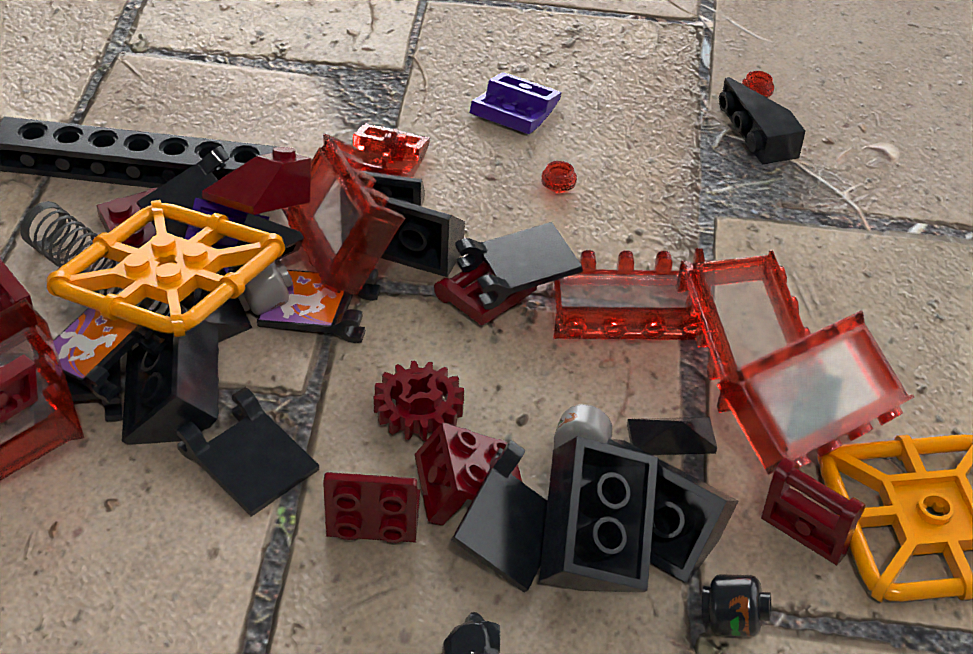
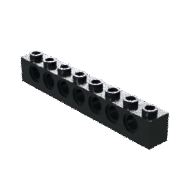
[0,116,279,188]

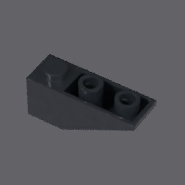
[719,77,806,165]

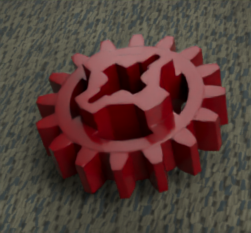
[373,361,464,441]

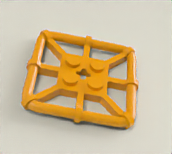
[47,200,285,337]
[818,434,973,603]

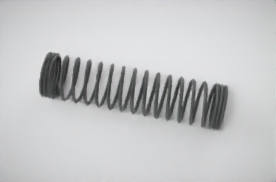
[20,201,181,316]

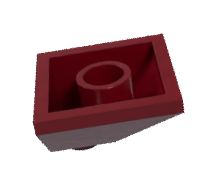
[202,147,311,215]

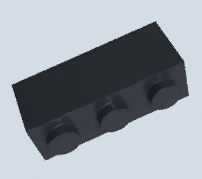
[342,185,465,277]
[122,306,219,445]
[539,436,658,592]
[607,438,739,583]

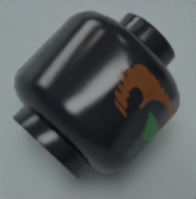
[701,574,772,637]

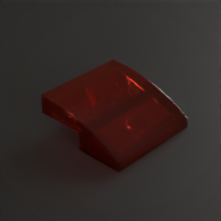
[339,123,430,178]

